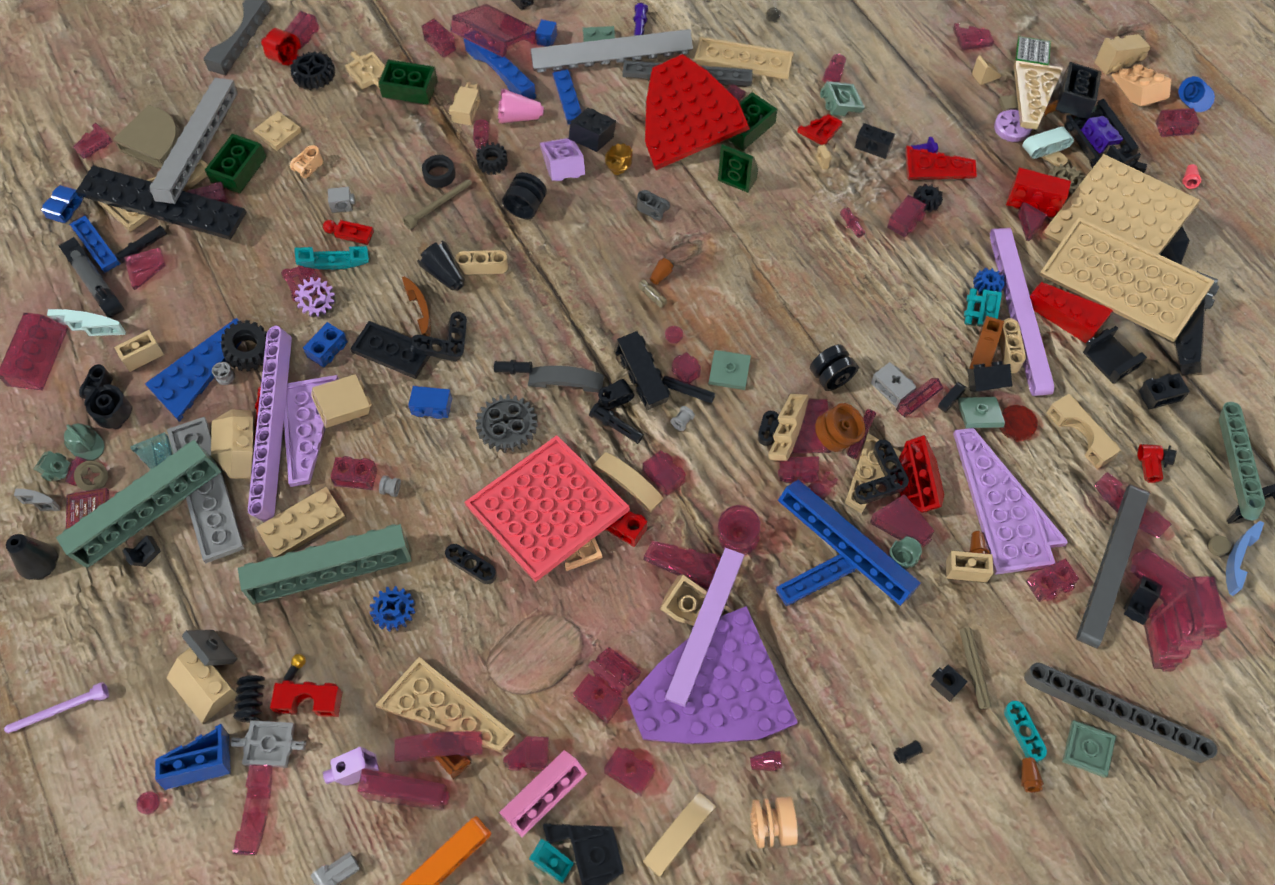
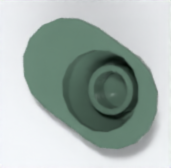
[64,423,105,461]

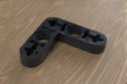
[409,312,467,361]
[853,440,909,504]

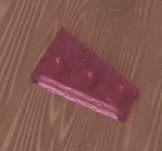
[792,399,831,453]

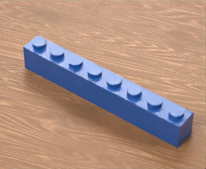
[778,479,921,606]

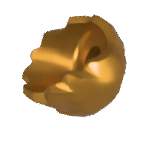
[605,143,633,175]

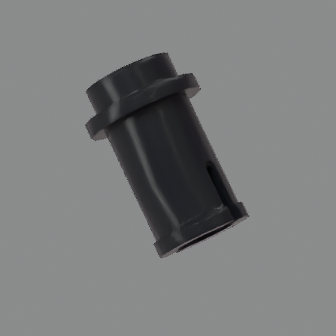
[893,740,923,764]

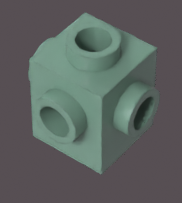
[34,451,71,482]

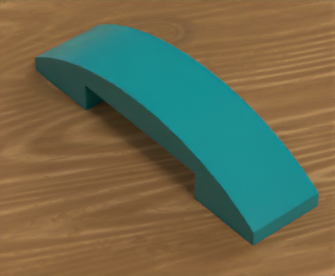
[294,246,369,270]

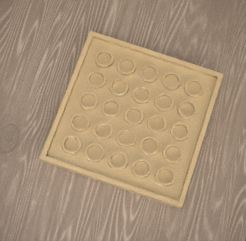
[1043,154,1200,255]

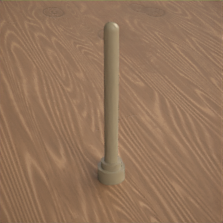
[402,179,472,230]

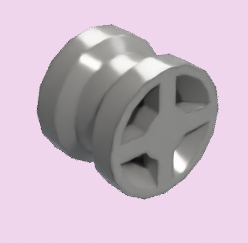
[212,362,235,385]
[379,475,401,497]

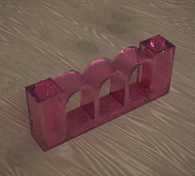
[1144,576,1227,672]

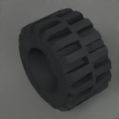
[221,320,267,372]

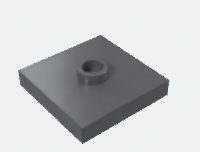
[182,630,237,666]

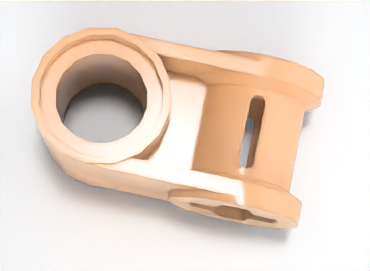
[290,145,323,178]

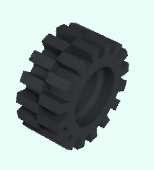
[476,142,508,175]

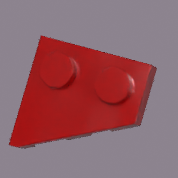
[797,114,843,145]

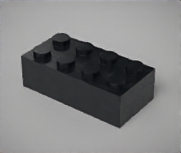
[1056,62,1102,119]

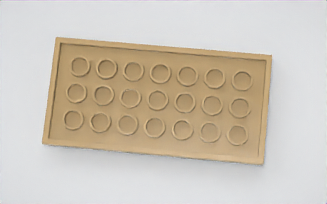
[1040,217,1214,342]

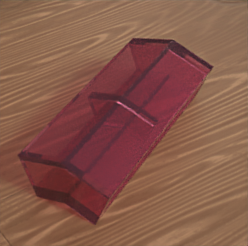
[896,378,943,418]

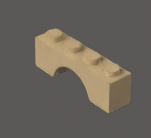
[1046,394,1121,470]

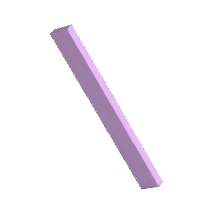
[665,548,745,707]

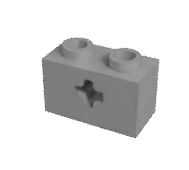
[871,362,916,408]

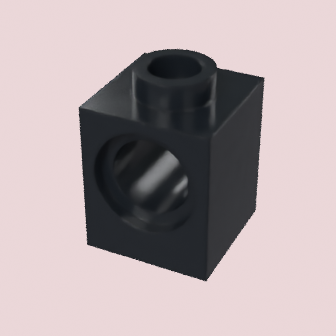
[930,664,968,702]

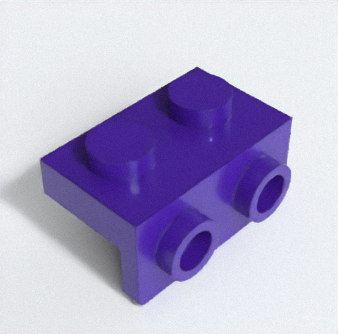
[1081,116,1123,153]

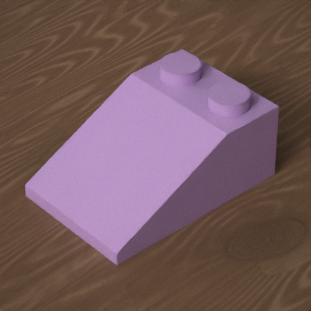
[540,138,585,181]

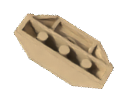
[211,409,253,479]

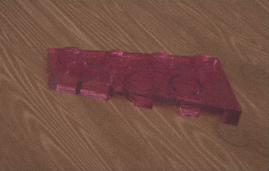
[643,541,721,589]

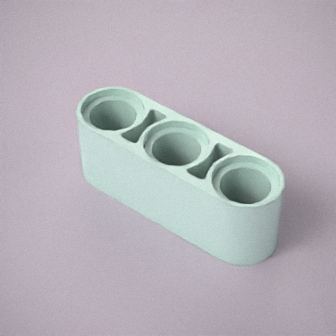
[1022,127,1074,159]

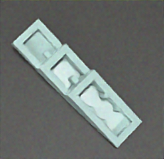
[47,309,126,336]

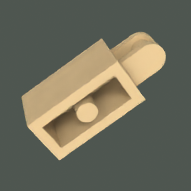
[449,82,481,126]

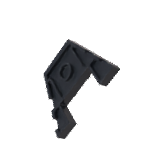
[542,823,624,885]

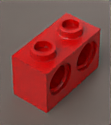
[605,511,647,547]

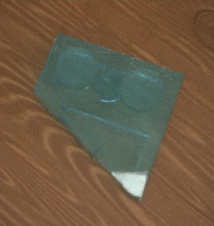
[130,433,172,469]

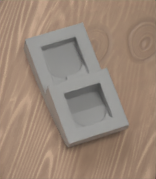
[14,489,61,511]

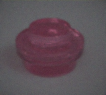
[665,326,683,344]
[136,791,160,815]

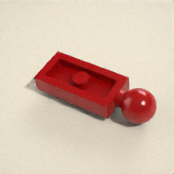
[323,220,374,245]

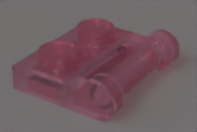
[281,266,325,302]

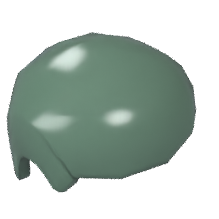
[889,536,922,568]

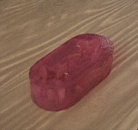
[473,119,490,149]

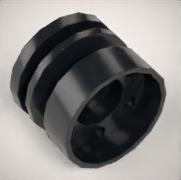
[502,172,547,219]

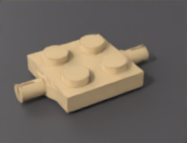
[345,51,385,90]

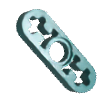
[1004,701,1047,762]

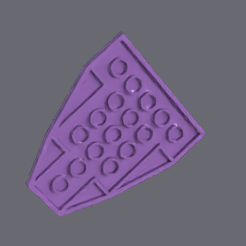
[627,606,798,744]

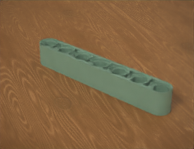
[1219,402,1265,521]

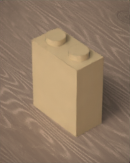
[311,374,372,428]

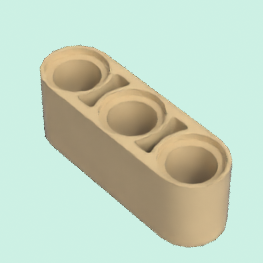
[455,250,508,275]
[999,318,1026,373]

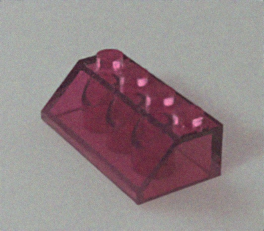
[0,313,68,391]

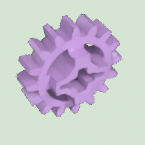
[295,277,335,317]

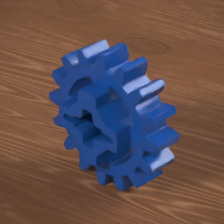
[370,586,416,632]

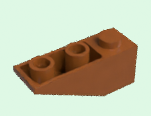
[969,316,1004,369]

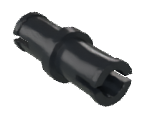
[494,360,533,375]

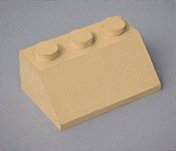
[167,648,238,724]

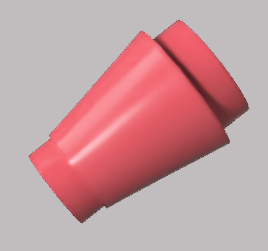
[1183,164,1201,189]

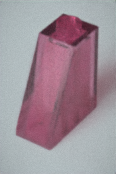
[870,494,934,547]

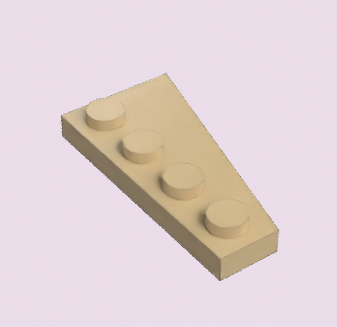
[845,433,901,513]

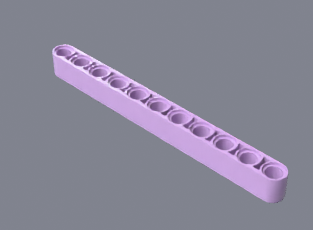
[990,228,1054,396]
[248,326,292,522]

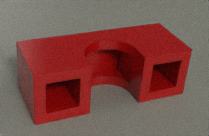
[270,680,343,717]

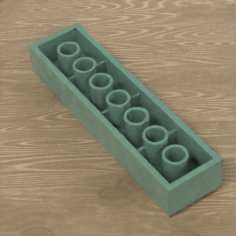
[56,440,222,568]
[238,524,412,605]

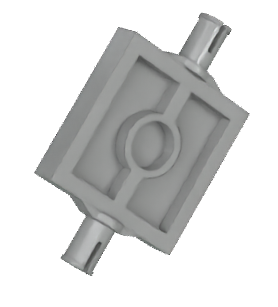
[231,721,306,768]

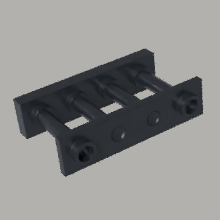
[1064,98,1139,168]

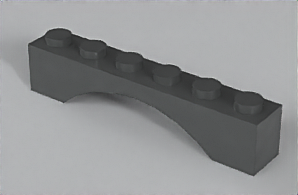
[203,0,270,75]

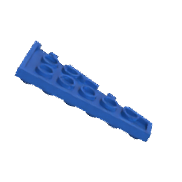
[145,318,242,422]

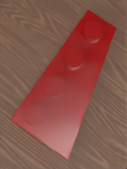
[905,146,977,180]

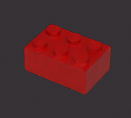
[1006,167,1071,218]

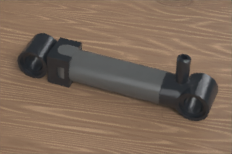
[58,237,125,318]

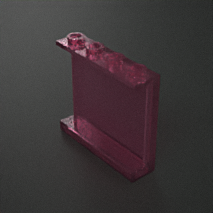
[450,4,537,57]

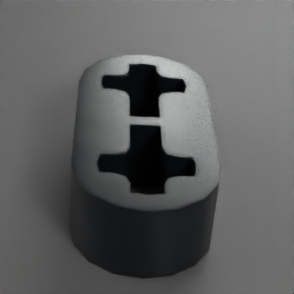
[938,382,967,413]
[758,410,779,446]

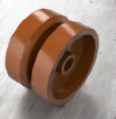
[815,403,865,452]

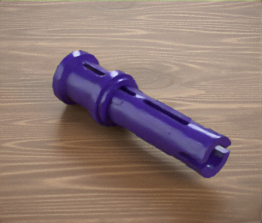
[633,3,648,36]

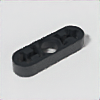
[445,544,497,584]

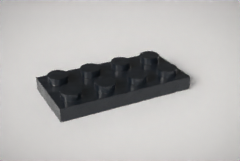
[350,321,433,379]

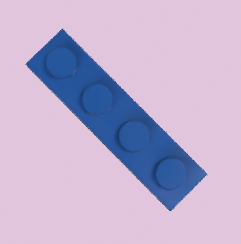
[553,69,582,125]
[70,216,120,273]
[776,554,856,607]

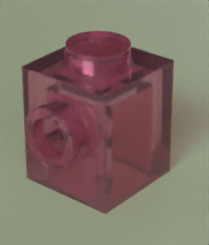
[672,352,701,384]

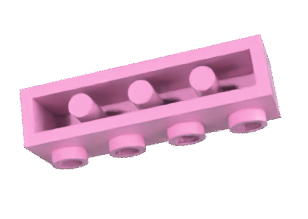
[499,750,587,837]

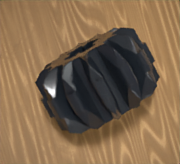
[913,183,943,213]

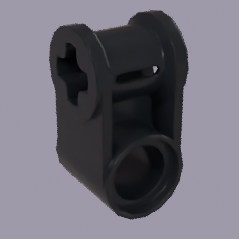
[79,364,113,399]
[598,379,635,411]

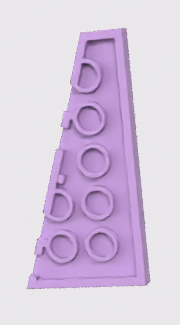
[284,375,339,487]

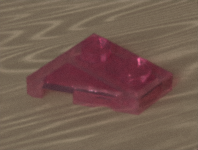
[953,23,994,50]

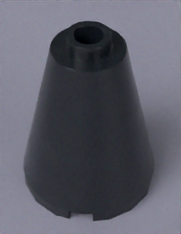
[417,240,465,291]
[6,534,58,580]

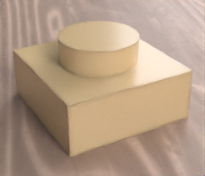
[816,145,832,170]

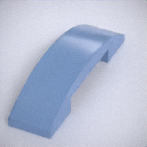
[1226,521,1264,596]

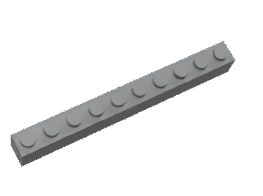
[531,29,693,73]
[150,78,237,204]

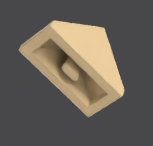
[972,55,1002,85]

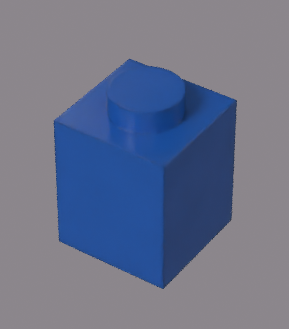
[536,19,557,47]

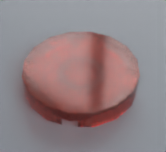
[999,405,1038,441]

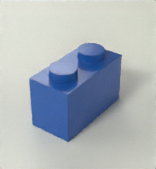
[408,386,452,419]

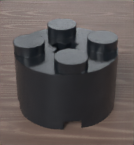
[84,384,132,429]

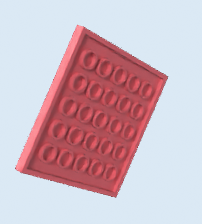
[464,435,630,582]

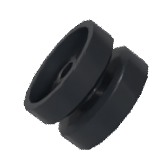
[809,344,859,391]

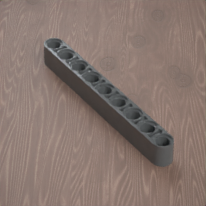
[1076,484,1150,649]
[1024,663,1217,763]

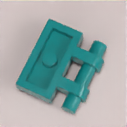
[964,288,1002,327]

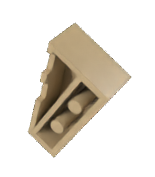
[1095,34,1151,75]

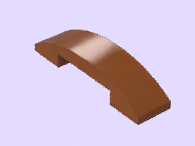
[402,276,431,337]

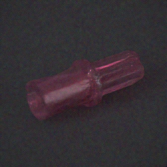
[840,207,865,238]

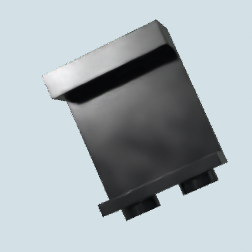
[1083,326,1147,384]

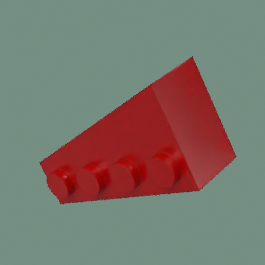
[1030,282,1113,344]

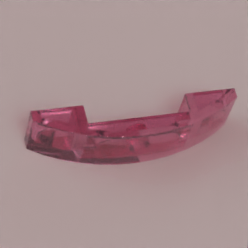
[1094,472,1171,538]
[395,731,483,762]
[233,765,272,856]

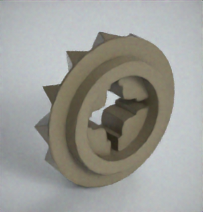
[74,460,108,492]

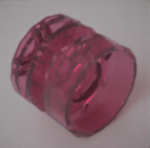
[718,505,760,555]

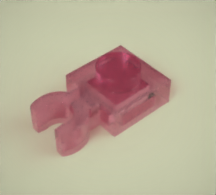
[808,471,838,500]

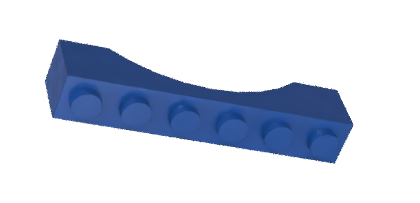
[463,29,536,100]

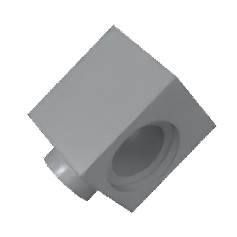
[328,187,355,213]

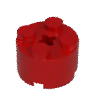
[261,28,301,66]

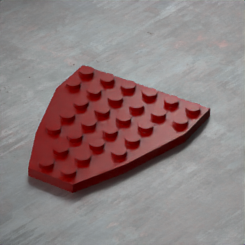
[645,54,750,170]

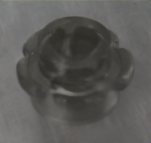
[766,7,781,23]

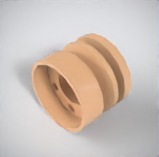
[750,796,798,849]

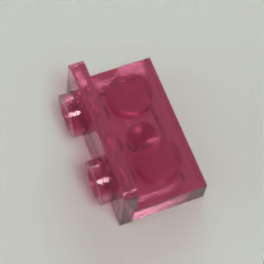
[778,456,820,483]

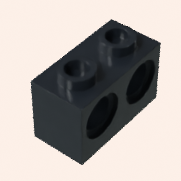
[1139,373,1190,410]

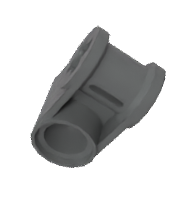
[637,190,671,221]

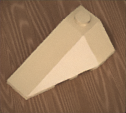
[660,575,733,626]

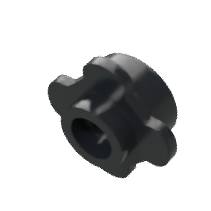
[1162,445,1177,468]

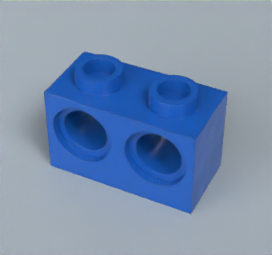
[303,322,348,368]

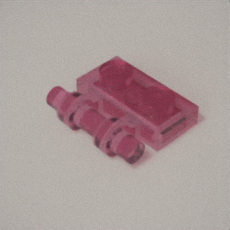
[588,647,641,692]

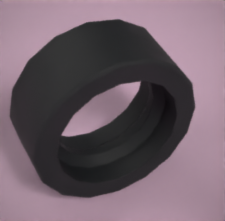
[422,155,455,188]

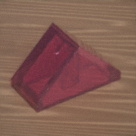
[1018,203,1047,241]

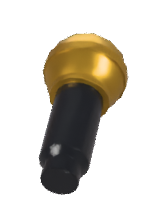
[283,654,306,681]

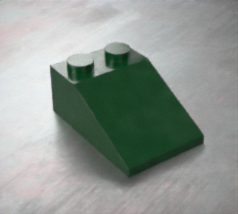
[718,144,758,193]

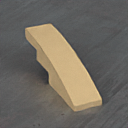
[768,394,809,461]

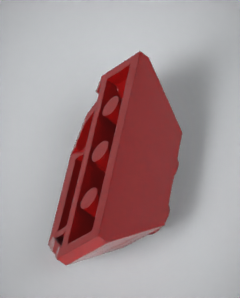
[895,435,945,513]

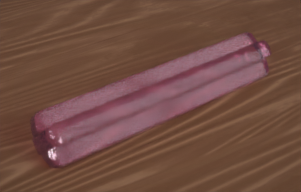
[847,409,876,459]

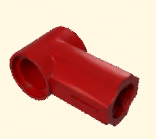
[1137,444,1164,483]

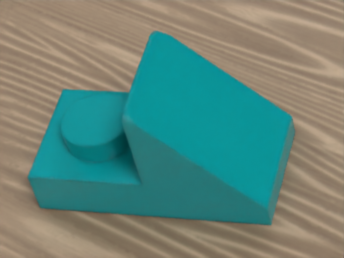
[529,839,574,883]

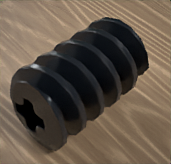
[233,675,265,723]

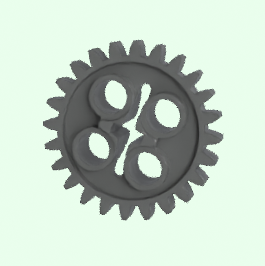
[475,394,538,453]

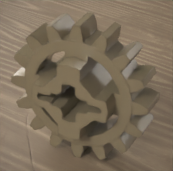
[1048,164,1085,198]

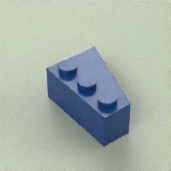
[155,724,231,790]

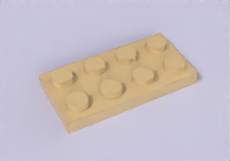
[256,487,346,557]

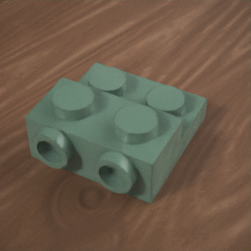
[820,81,865,116]

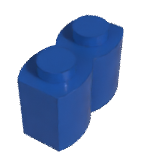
[41,185,83,224]

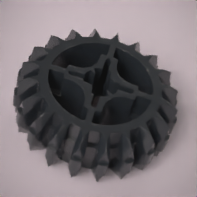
[290,51,335,91]

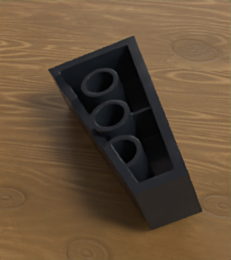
[1174,297,1206,376]
[614,331,670,410]

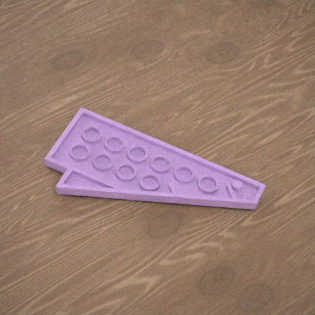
[953,428,1068,575]

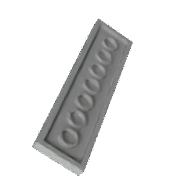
[167,417,245,564]

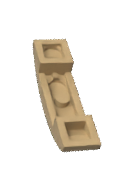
[593,452,664,513]
[643,792,716,877]

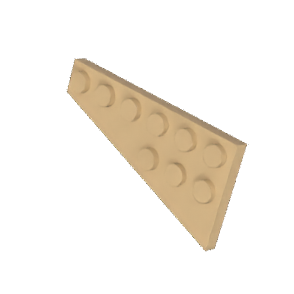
[376,657,515,753]

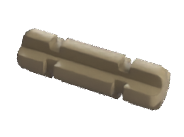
[638,279,667,308]

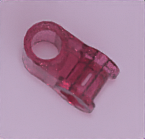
[822,54,846,83]

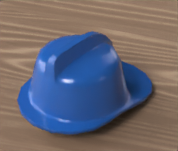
[1178,76,1215,112]

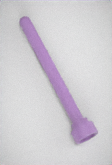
[4,682,109,733]

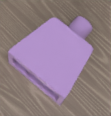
[323,747,380,786]

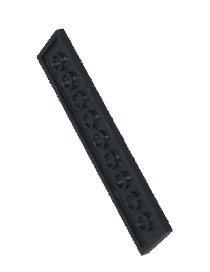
[76,165,247,240]

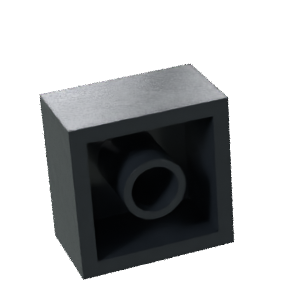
[568,108,616,152]

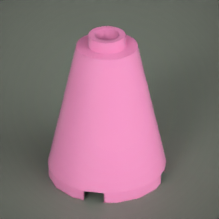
[498,89,544,123]

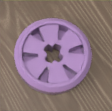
[994,110,1032,142]

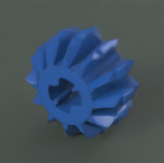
[973,267,1005,295]

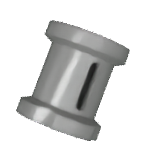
[671,406,695,431]

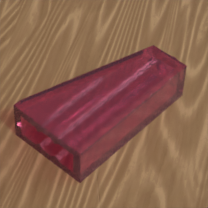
[1130,547,1210,626]
[357,769,450,811]

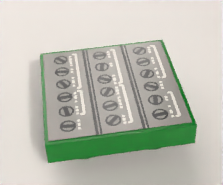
[1015,36,1051,65]

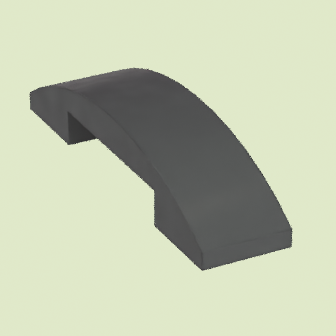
[528,366,604,393]

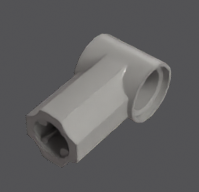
[311,852,361,885]

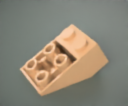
[1112,65,1171,106]

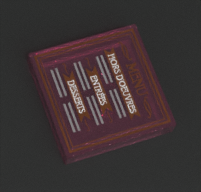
[66,488,109,529]

